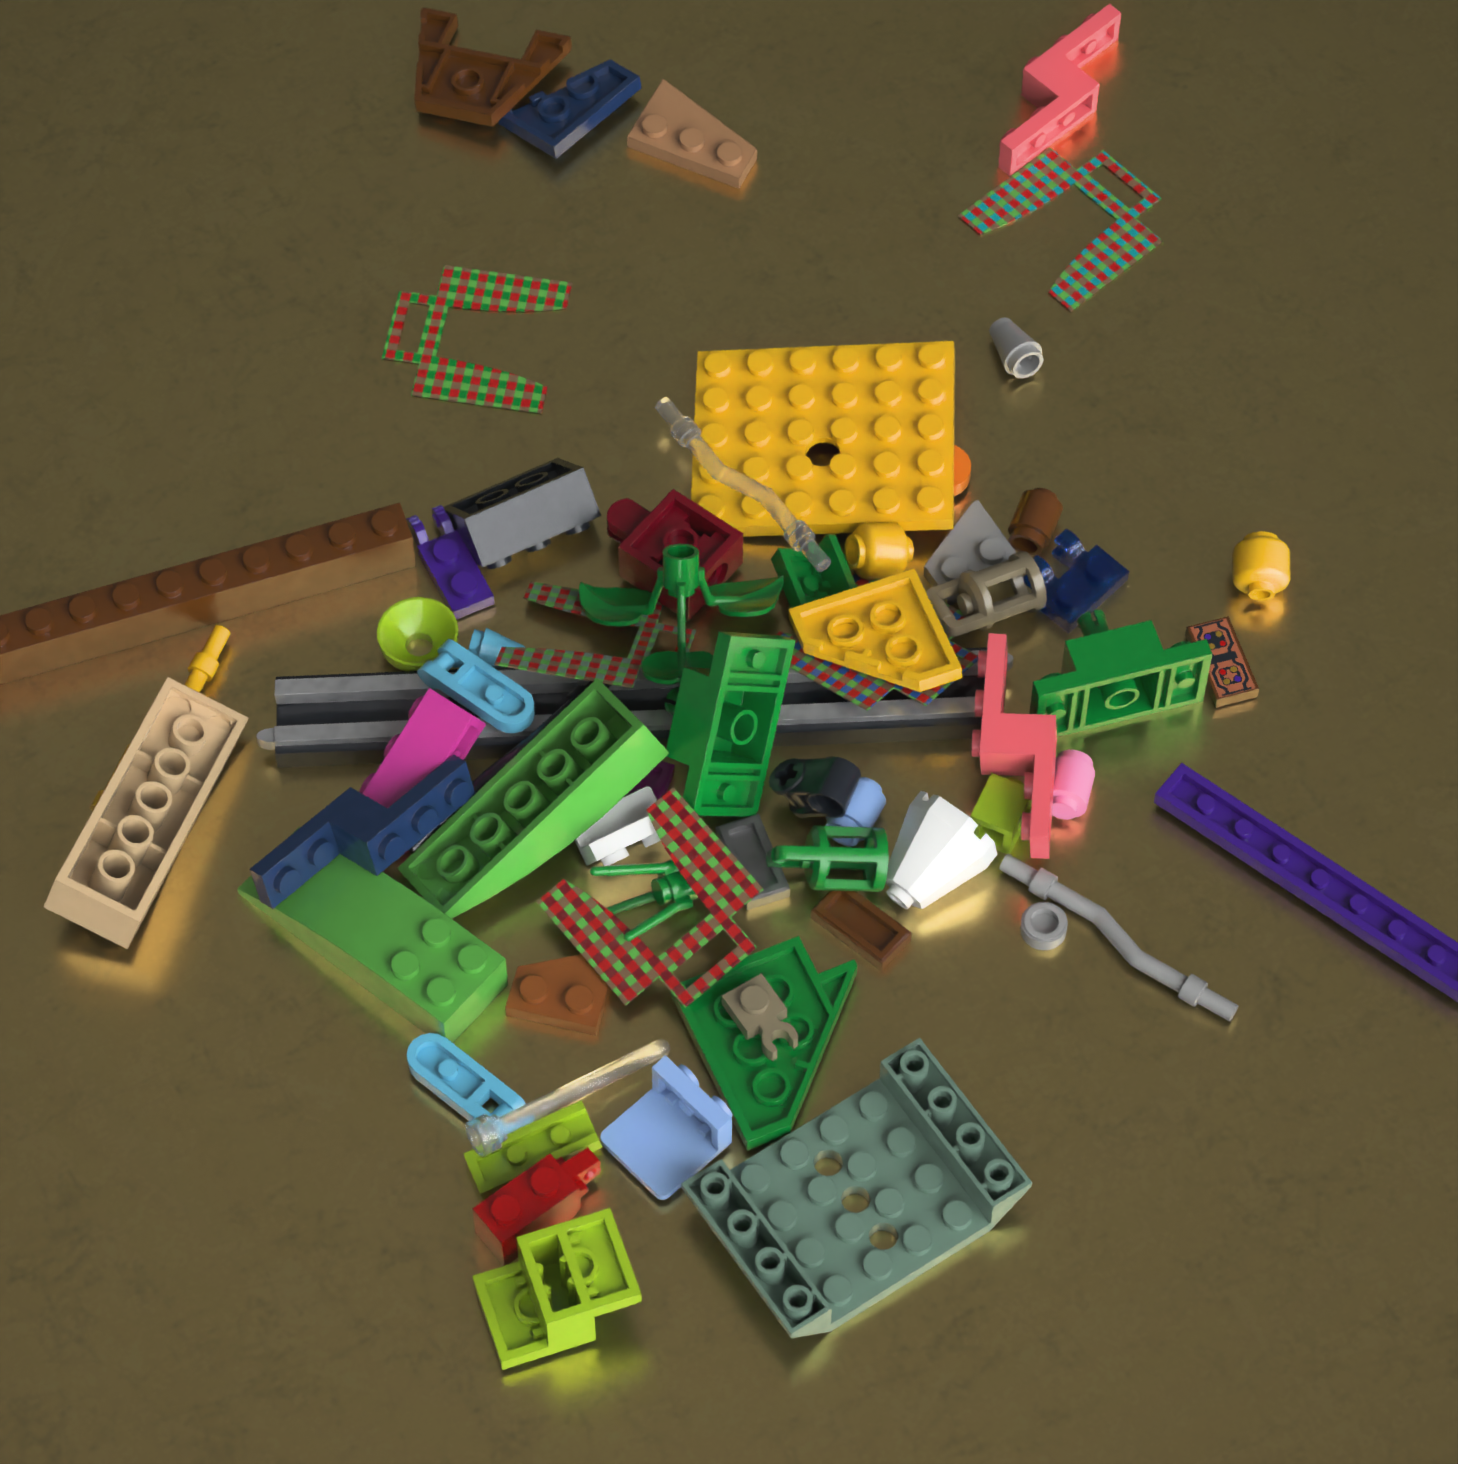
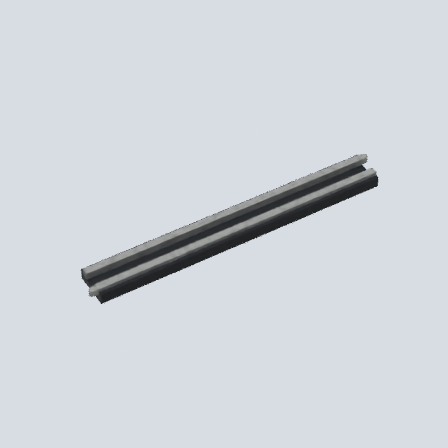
[256,647,1013,768]

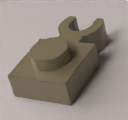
[722,973,798,1061]

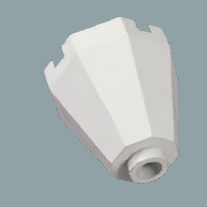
[886,791,998,909]

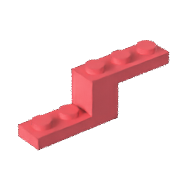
[998,4,1121,176]
[972,633,1057,859]

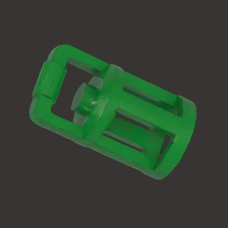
[765,825,889,892]

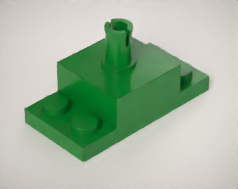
[1029,609,1212,737]
[665,631,796,817]

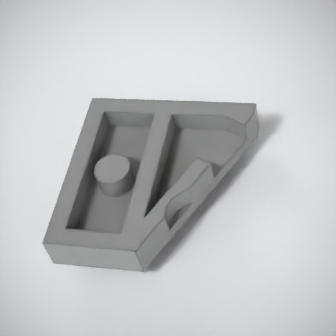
[924,500,1016,605]

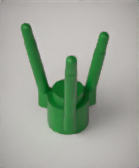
[590,860,698,941]

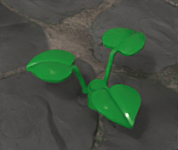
[579,544,784,685]

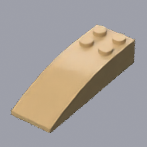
[44,677,249,949]

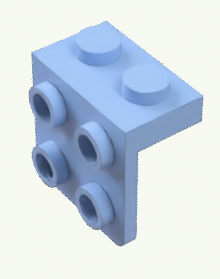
[600,1055,732,1200]

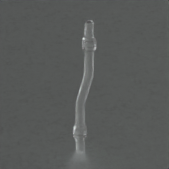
[655,397,831,572]

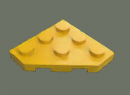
[788,568,962,692]

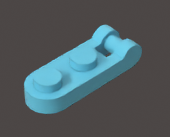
[417,639,535,733]
[407,1033,528,1141]

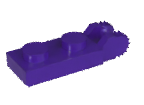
[407,505,495,620]

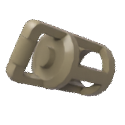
[926,551,1047,637]

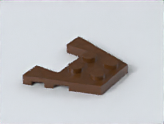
[414,7,572,127]

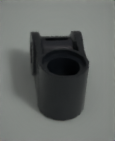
[769,756,861,818]

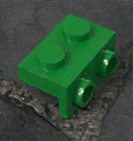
[771,534,857,608]

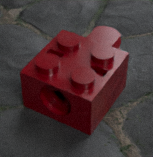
[607,489,743,621]

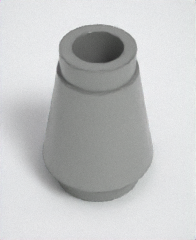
[989,317,1043,378]

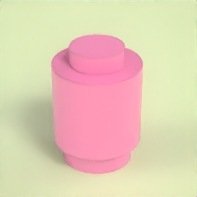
[1052,750,1095,820]

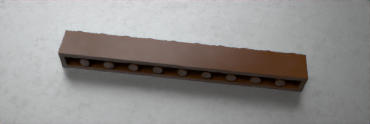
[0,502,416,685]

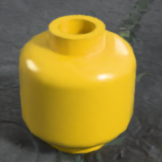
[845,522,914,580]
[1232,531,1290,601]

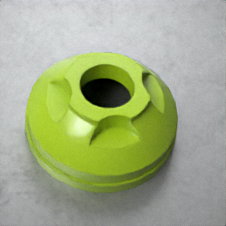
[377,597,459,671]

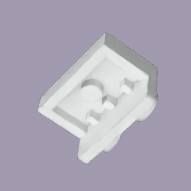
[575,786,661,866]

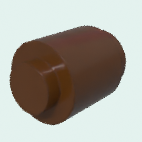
[1008,488,1063,555]

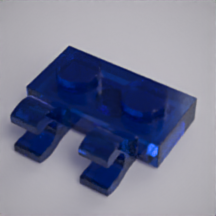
[1023,529,1130,634]

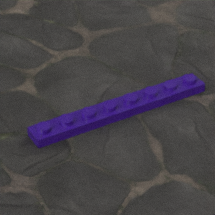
[1154,763,1458,1002]

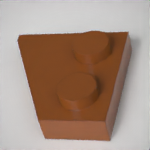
[505,954,611,1036]

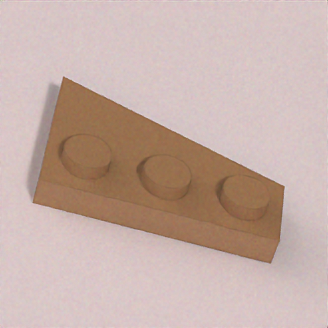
[627,79,757,189]

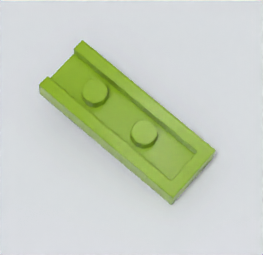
[463,1100,603,1200]

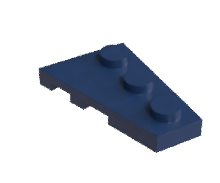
[498,59,642,159]

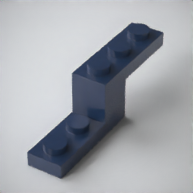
[249,754,475,909]

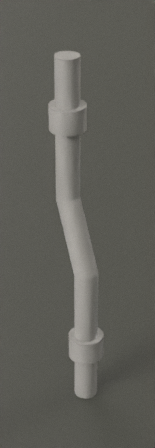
[999,854,1239,1022]

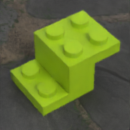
[472,1208,642,1370]

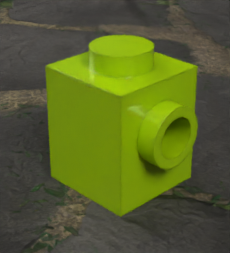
[970,773,1032,854]

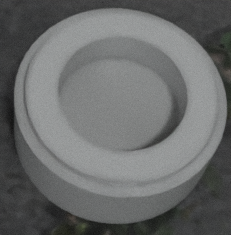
[1020,902,1068,950]

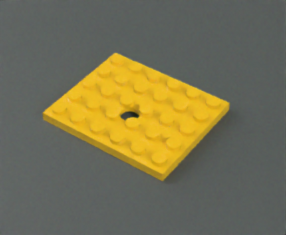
[691,341,955,537]

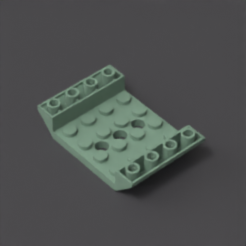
[681,1038,1032,1338]

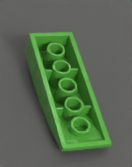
[397,678,669,919]
[237,827,508,1043]

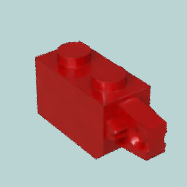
[472,1147,601,1266]

